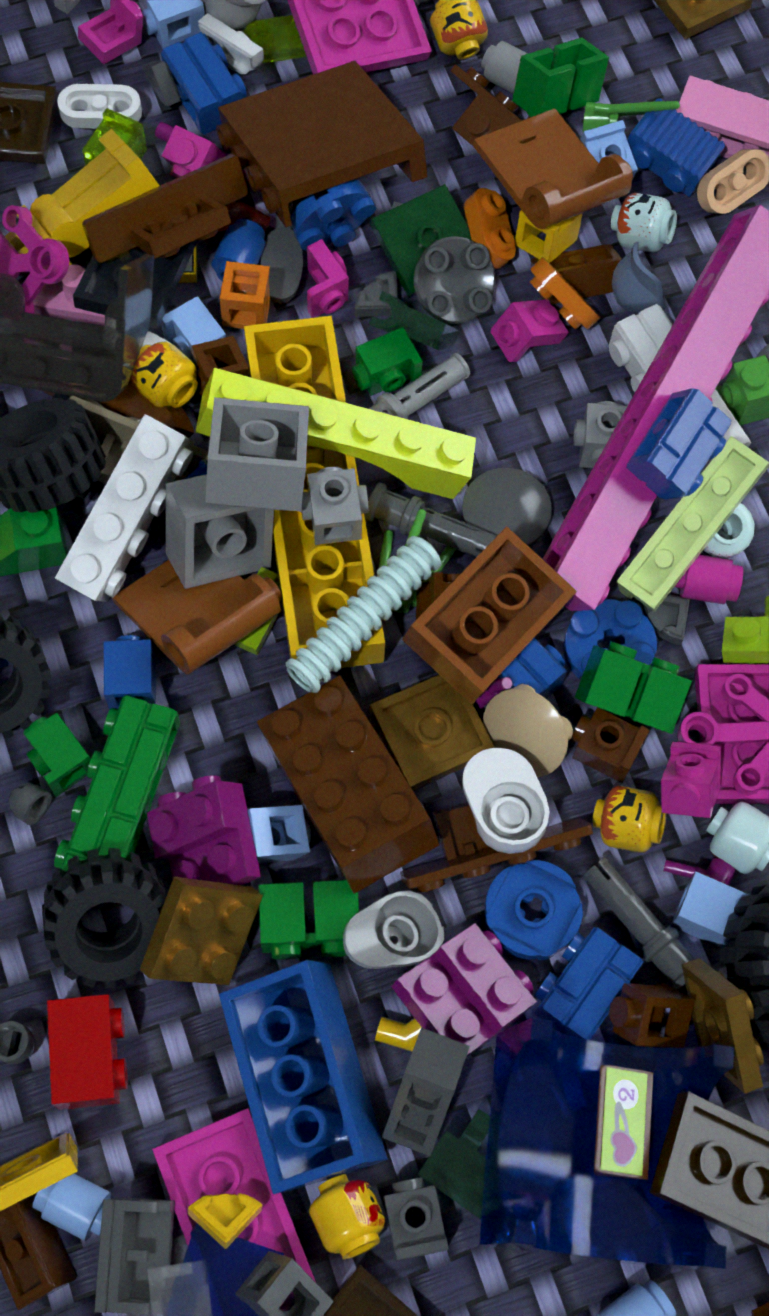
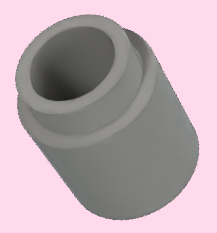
[481,41,528,94]

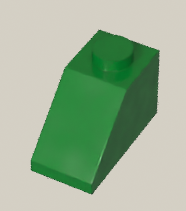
[0,507,68,577]

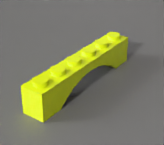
[195,368,476,499]

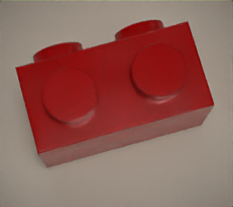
[47,994,128,1110]

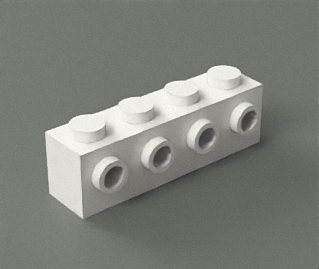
[55,414,195,602]

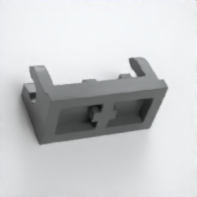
[94,1197,175,1314]

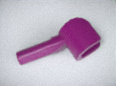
[475,677,512,709]
[663,858,735,886]

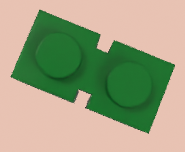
[512,37,609,117]
[574,641,692,734]
[259,880,359,960]

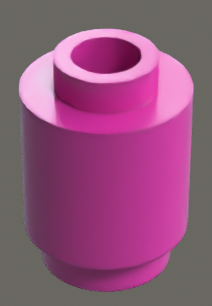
[675,555,743,605]

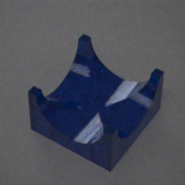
[479,1018,734,1269]

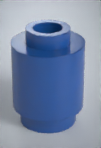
[211,219,266,281]

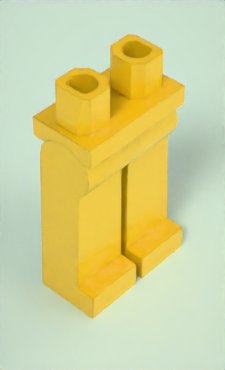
[5,129,160,265]

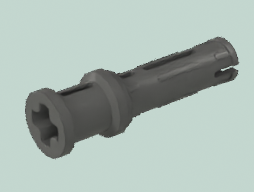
[364,482,498,557]
[583,857,695,991]

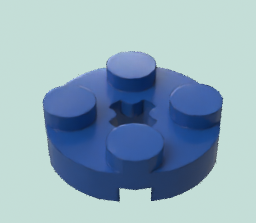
[290,179,376,250]
[563,599,657,679]
[484,860,583,960]

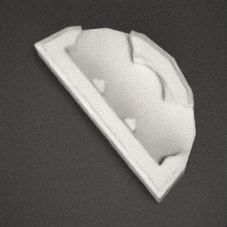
[198,13,264,74]

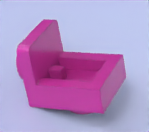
[78,0,143,64]
[307,239,349,318]
[491,300,569,362]

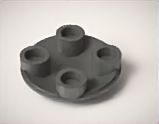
[414,236,495,324]
[462,468,552,545]

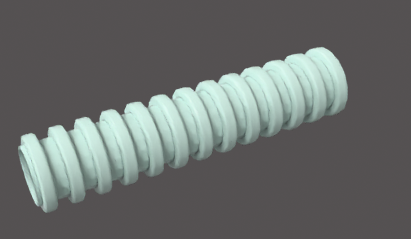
[286,536,441,693]

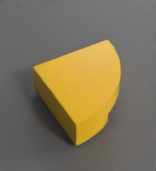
[188,1193,262,1249]

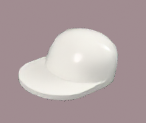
[462,748,550,854]

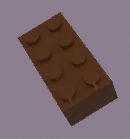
[256,676,439,894]

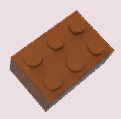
[402,526,577,704]

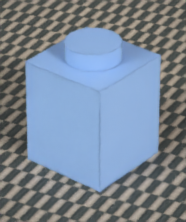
[670,872,750,948]

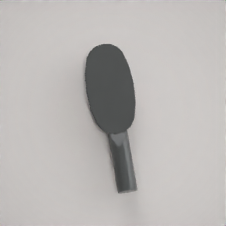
[261,201,303,305]

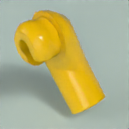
[375,1016,422,1052]

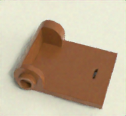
[472,108,633,229]
[112,560,282,675]

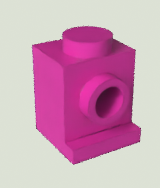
[161,125,226,178]
[661,742,721,818]

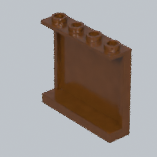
[216,60,428,228]

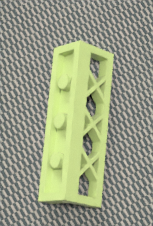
[617,436,769,612]

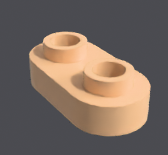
[697,149,769,214]

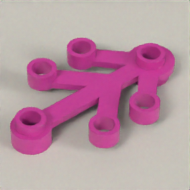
[0,205,69,322]
[677,673,769,796]

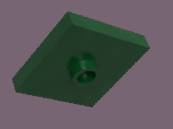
[369,184,472,298]

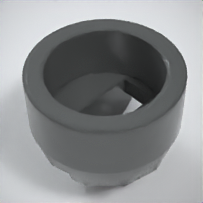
[8,782,52,825]
[0,1021,35,1064]

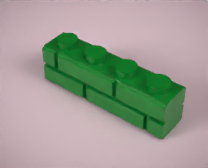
[54,695,180,871]

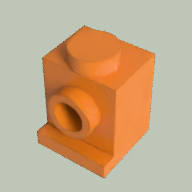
[219,261,270,329]

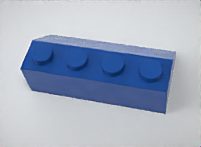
[219,960,388,1194]

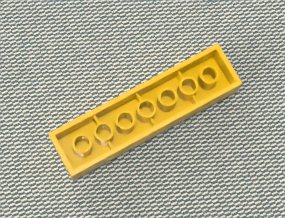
[244,316,385,668]

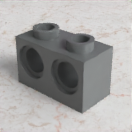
[382,1028,470,1156]

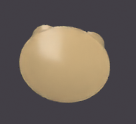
[483,684,573,777]

